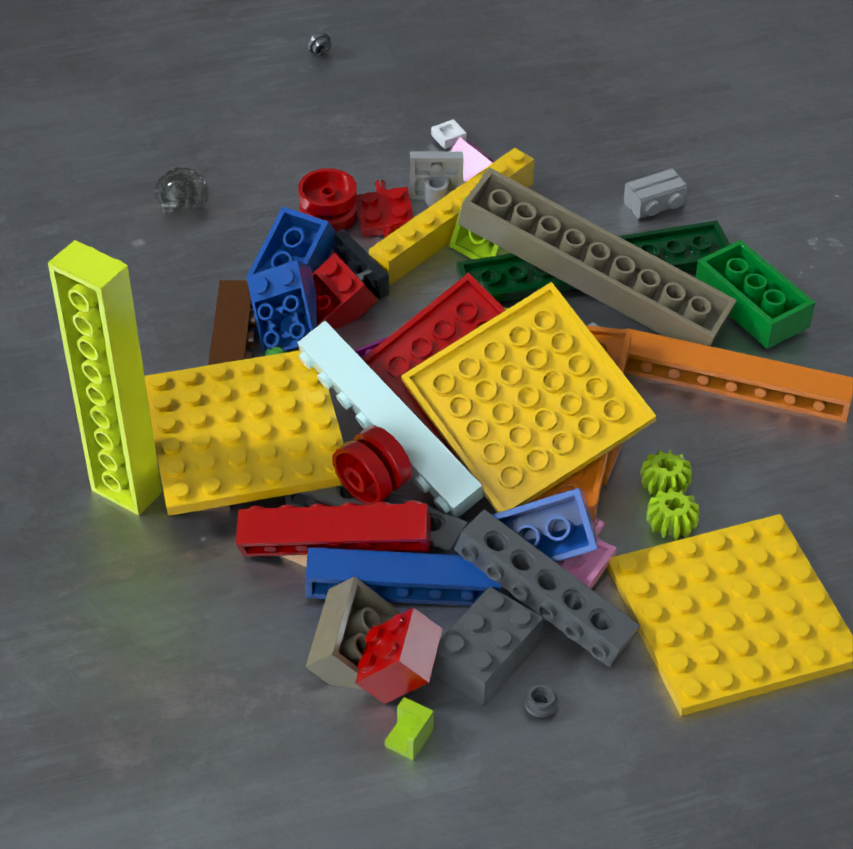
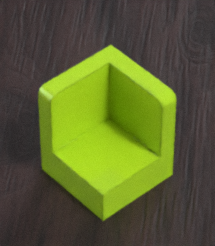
[385,697,434,760]

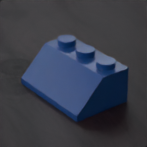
[493,488,598,562]

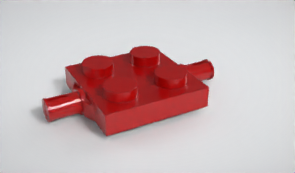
[357,180,414,238]

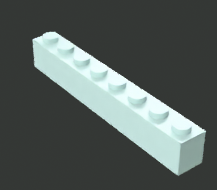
[297,321,484,518]

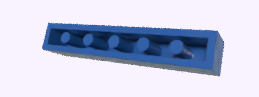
[305,547,501,606]

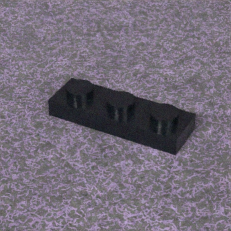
[333,229,389,299]

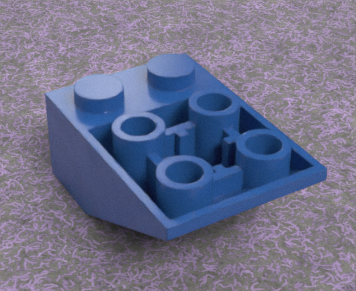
[246,260,317,356]

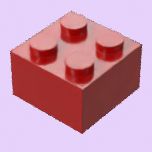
[355,607,443,704]

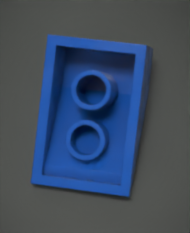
[247,206,336,276]

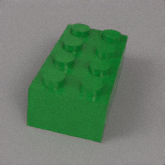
[695,240,815,349]

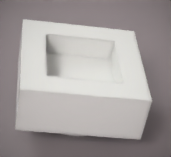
[431,119,466,149]

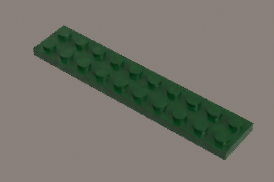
[456,220,730,302]

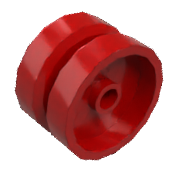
[298,168,358,232]
[332,425,412,505]

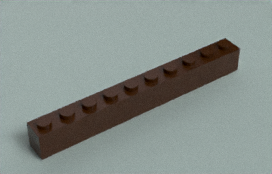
[200,280,257,512]

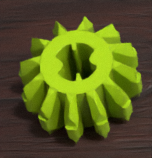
[640,449,693,496]
[646,487,700,541]

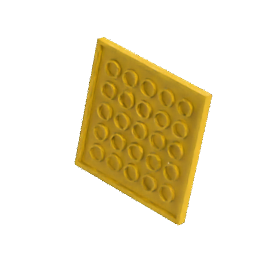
[401,282,656,513]
[145,350,344,516]
[607,514,853,716]

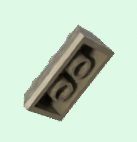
[306,576,400,690]

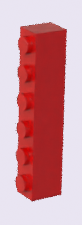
[236,501,431,557]

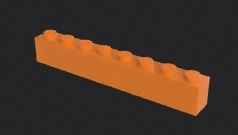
[625,328,853,423]

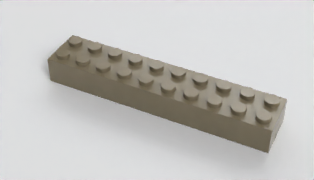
[457,167,737,346]

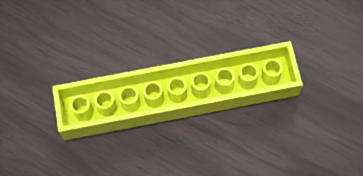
[48,240,162,516]

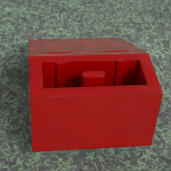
[312,253,378,330]

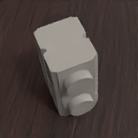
[624,168,687,219]

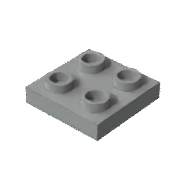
[410,151,464,207]

